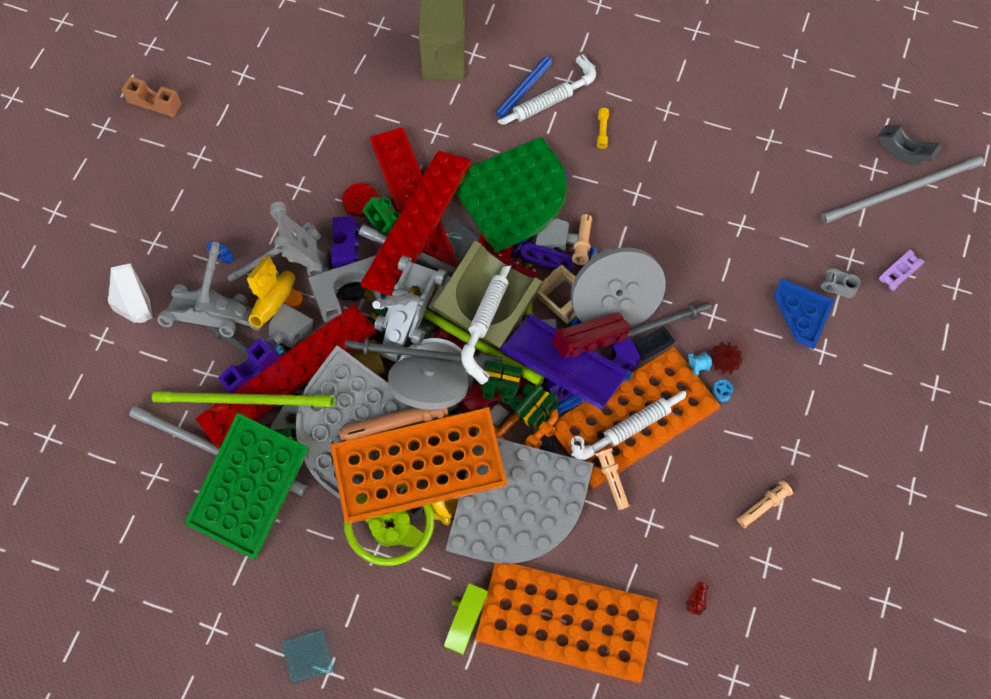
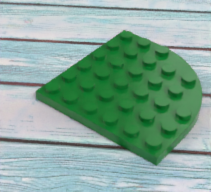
[455,136,567,252]

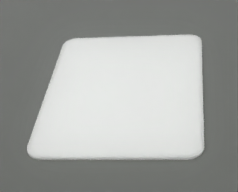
[490,404,509,426]

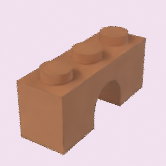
[122,76,182,117]

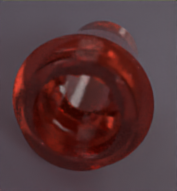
[686,582,708,615]

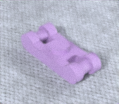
[879,249,925,291]

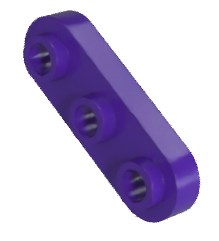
[520,243,575,272]

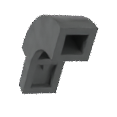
[877,125,942,165]

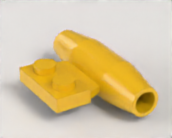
[247,256,296,328]

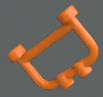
[493,393,559,449]

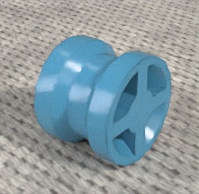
[711,379,733,403]

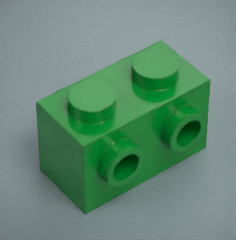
[362,197,400,236]

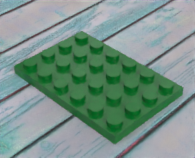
[184,413,310,560]

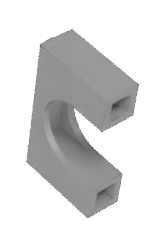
[308,256,391,323]

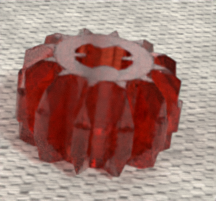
[710,342,743,375]

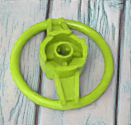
[344,484,434,566]

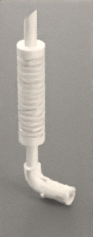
[497,54,596,125]
[461,266,511,384]
[571,391,686,460]

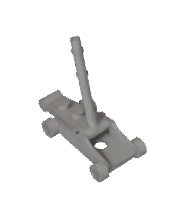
[227,202,331,282]
[157,242,261,337]
[372,255,448,362]

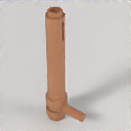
[339,407,448,441]

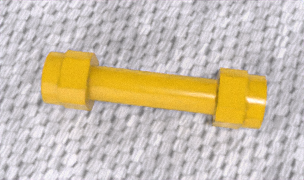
[597,108,609,149]

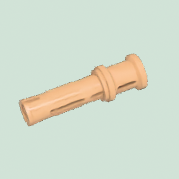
[572,214,593,265]
[595,448,630,510]
[737,480,793,528]

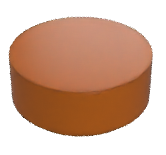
[285,290,304,309]

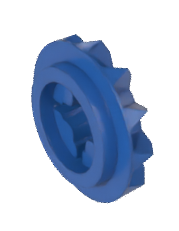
[206,241,234,264]

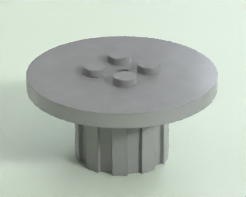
[571,248,666,329]

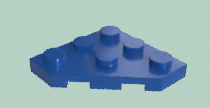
[774,279,835,350]

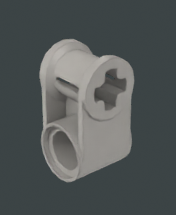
[821,268,861,298]

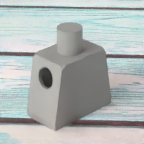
[536,218,579,253]
[268,303,313,347]

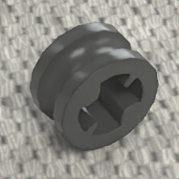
[406,506,424,519]

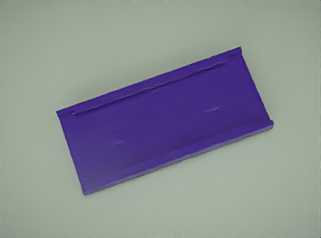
[501,314,628,410]

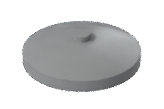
[388,356,468,410]

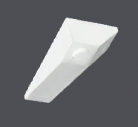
[108,263,153,323]

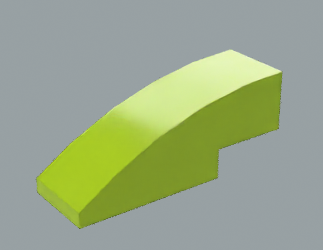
[444,583,488,655]

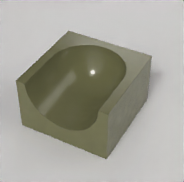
[419,0,465,80]
[433,240,542,352]

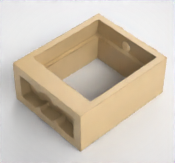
[537,265,577,324]

